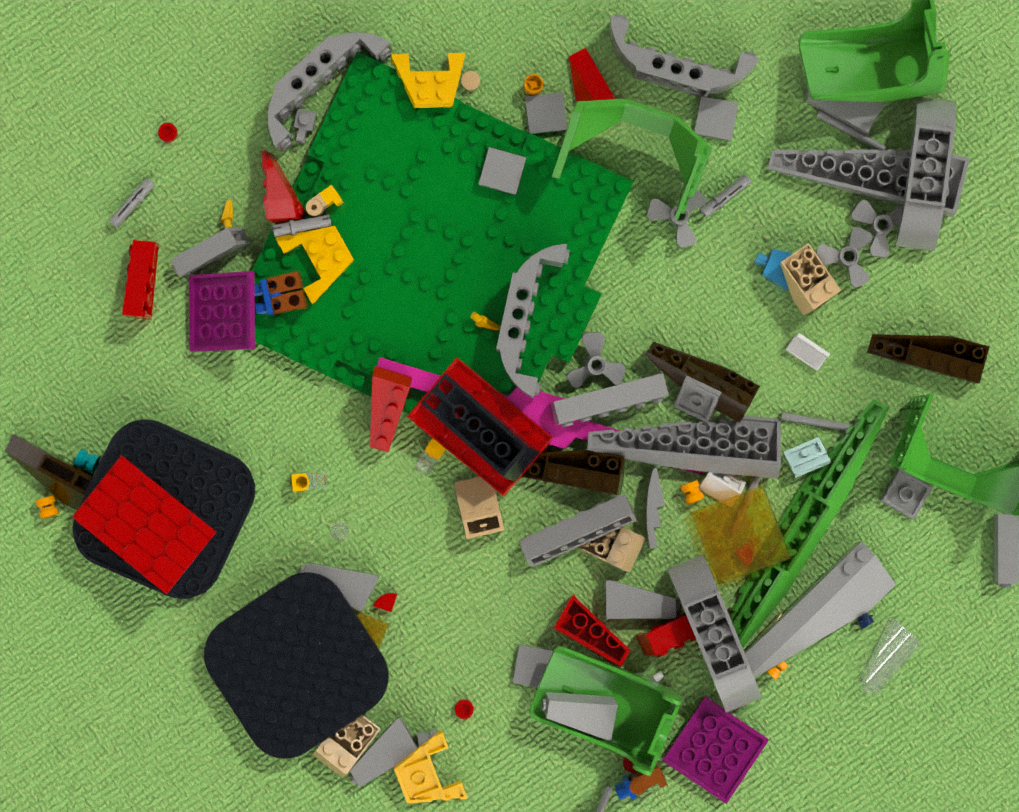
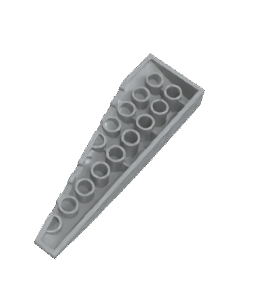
[768,149,970,218]
[587,416,781,479]
[744,541,896,678]

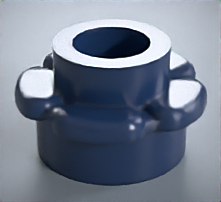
[856,613,874,629]

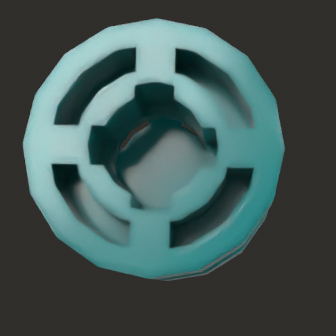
[74,449,100,474]

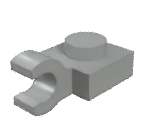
[294,109,317,144]

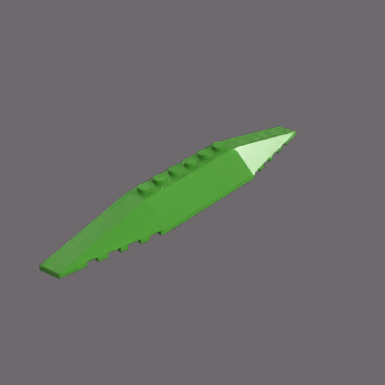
[730,399,889,648]

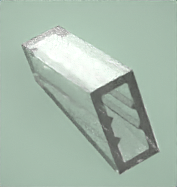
[858,617,922,695]

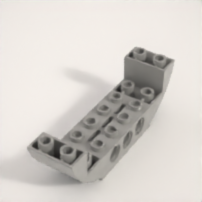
[609,14,760,97]
[268,32,392,152]
[896,97,956,251]
[496,244,570,399]
[667,555,762,713]

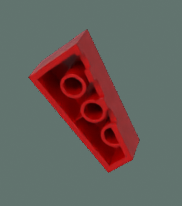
[122,240,159,320]
[370,366,412,452]
[552,595,631,667]
[635,613,696,658]

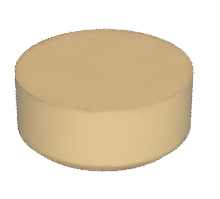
[461,71,480,91]

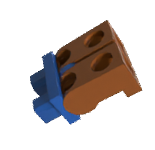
[254,271,308,316]
[614,762,667,800]

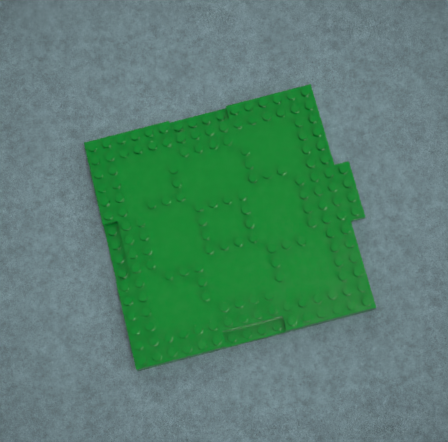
[252,52,633,415]

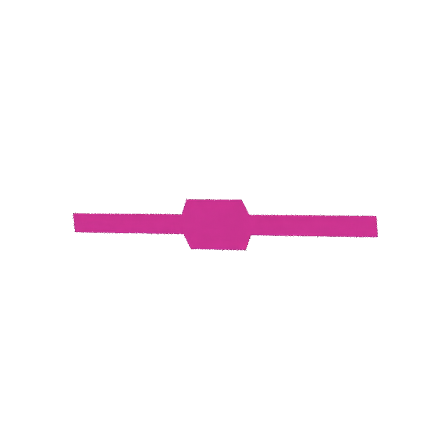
[377,357,703,475]

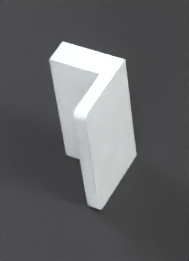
[785,333,830,371]
[699,472,746,507]

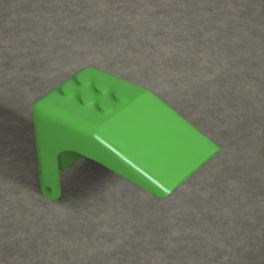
[798,0,949,103]
[529,646,682,776]

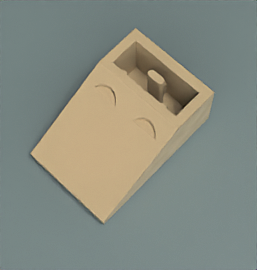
[780,243,841,316]
[454,477,504,539]
[577,527,646,573]
[312,715,381,778]

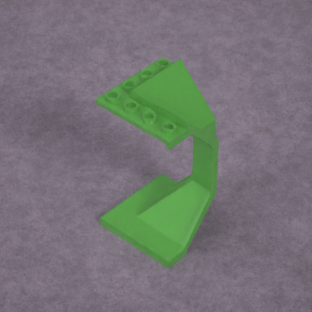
[552,99,712,220]
[890,394,1019,517]

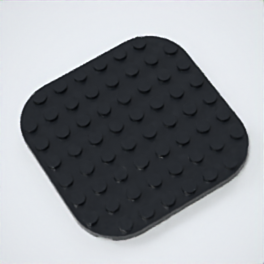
[72,419,255,599]
[204,572,389,759]

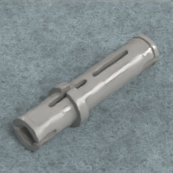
[699,174,752,218]
[109,177,156,228]
[272,214,331,237]

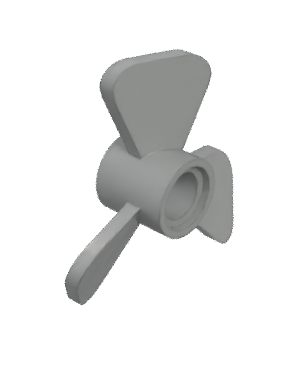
[647,190,707,248]
[851,200,903,258]
[816,227,873,287]
[566,332,625,388]

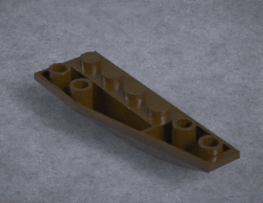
[867,334,990,384]
[645,342,760,423]
[5,434,93,511]
[522,450,625,495]

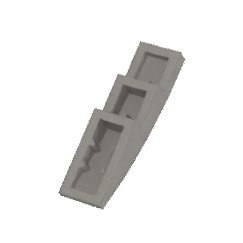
[645,468,665,548]

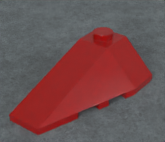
[569,48,615,103]
[262,150,304,224]

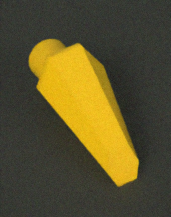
[220,200,234,229]
[470,312,501,331]

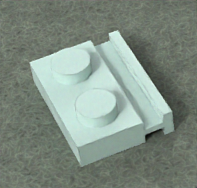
[784,437,831,478]

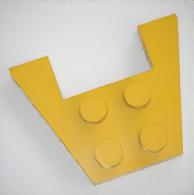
[391,53,465,108]
[276,226,354,304]
[394,730,467,803]

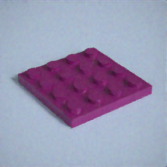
[189,271,255,352]
[662,696,769,804]

